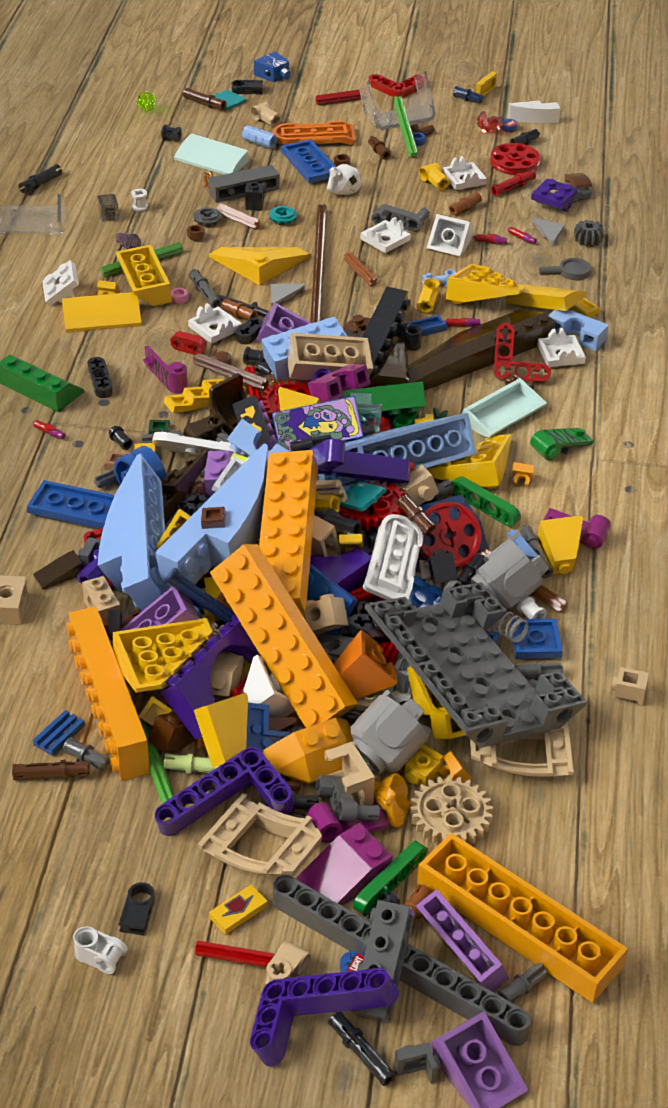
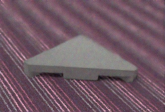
[532,217,564,246]
[271,283,305,307]

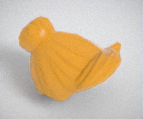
[373,773,411,827]

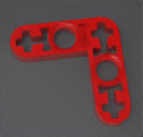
[369,74,427,98]
[494,323,551,383]

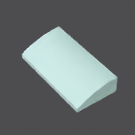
[174,133,249,175]
[462,378,547,438]

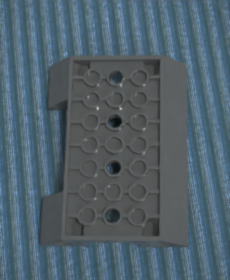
[365,582,587,748]

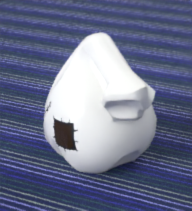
[327,164,361,195]

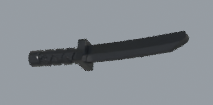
[217,295,269,317]

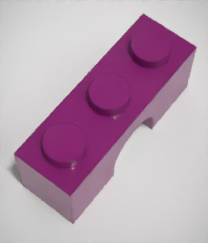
[308,364,370,402]

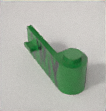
[530,428,594,460]

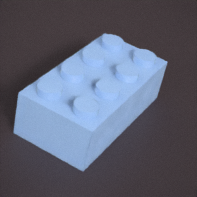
[261,317,347,380]

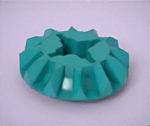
[269,206,297,225]

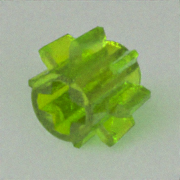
[136,91,157,111]

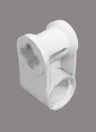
[73,926,128,974]

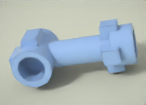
[422,269,456,287]

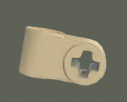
[266,941,311,984]

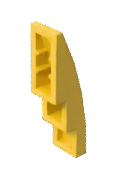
[164,379,246,413]

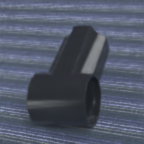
[397,321,422,351]

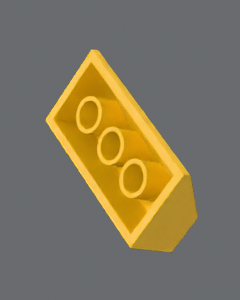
[116,245,172,306]

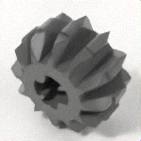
[574,220,604,247]

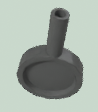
[539,258,590,281]

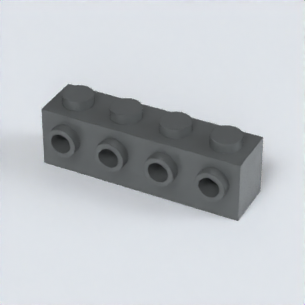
[351,900,415,1023]

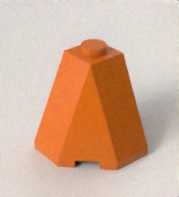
[333,630,398,699]

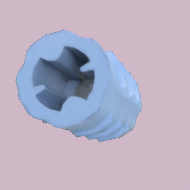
[242,125,277,149]

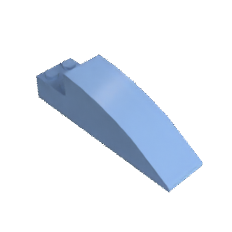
[317,413,477,490]
[155,444,269,589]
[98,454,169,611]

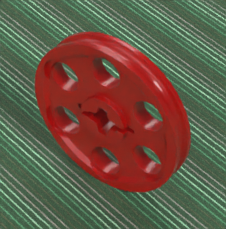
[490,143,540,175]
[419,502,481,567]

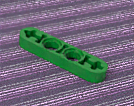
[450,476,521,527]
[353,840,428,916]

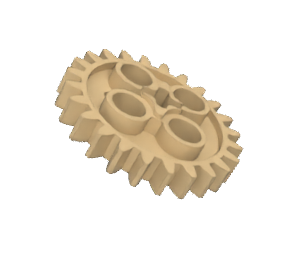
[410,776,493,844]

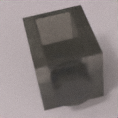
[97,194,119,222]

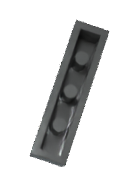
[208,165,280,203]

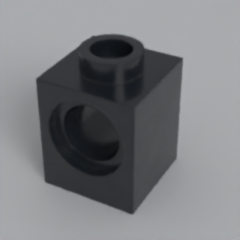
[245,182,264,211]
[428,549,458,584]

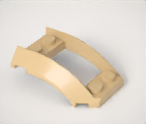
[470,722,574,777]
[198,793,322,876]

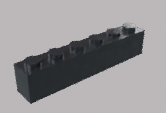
[362,286,411,379]

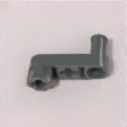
[371,204,430,231]
[316,774,380,822]

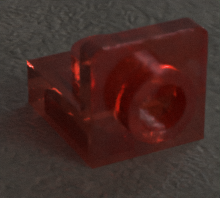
[477,111,504,133]

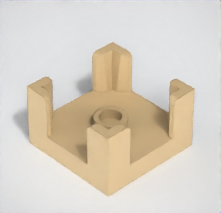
[325,742,375,805]

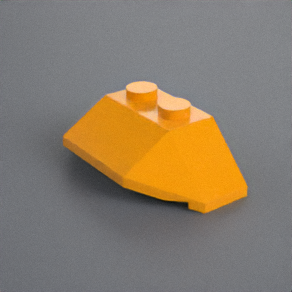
[263,717,353,784]

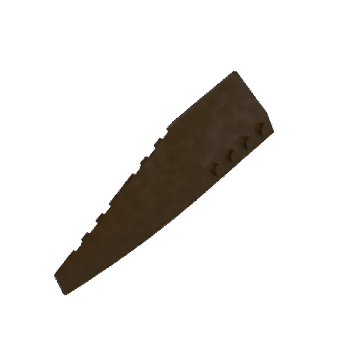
[406,310,556,391]

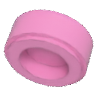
[171,288,189,304]

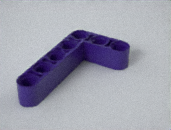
[310,439,410,484]
[155,747,294,836]
[250,968,399,1066]

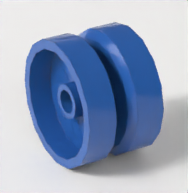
[114,445,166,485]

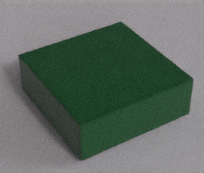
[148,420,170,434]

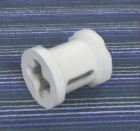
[132,189,148,212]
[517,596,547,619]

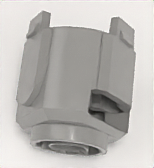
[471,532,549,610]
[350,689,431,775]

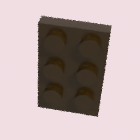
[209,373,275,434]

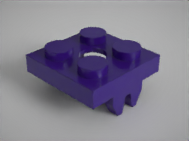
[531,178,578,212]

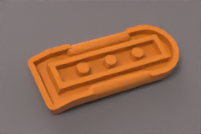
[273,121,356,146]

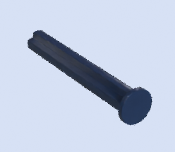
[164,567,235,623]

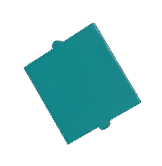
[214,89,246,110]
[340,481,387,512]

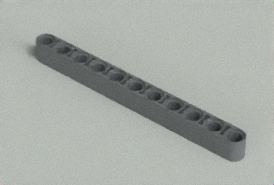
[273,875,531,1046]

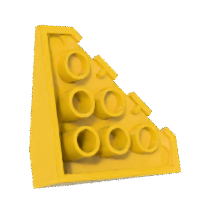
[209,247,310,285]
[446,264,525,304]
[426,434,512,489]
[113,618,213,693]

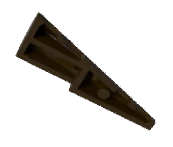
[366,339,409,388]
[161,448,210,526]

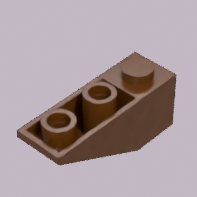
[147,712,195,754]

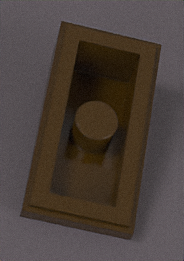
[33,550,83,589]

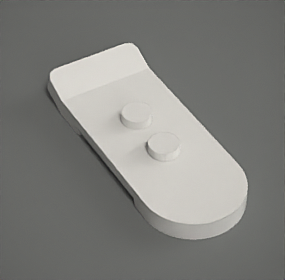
[152,432,248,456]
[363,514,423,600]

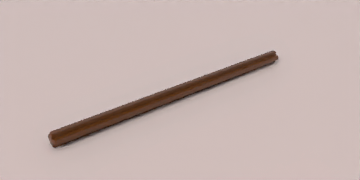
[310,204,327,323]

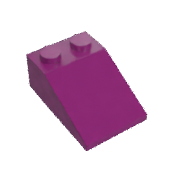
[297,823,393,906]

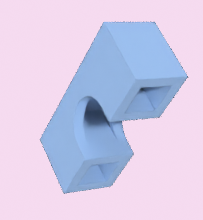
[548,309,609,351]
[227,419,289,458]

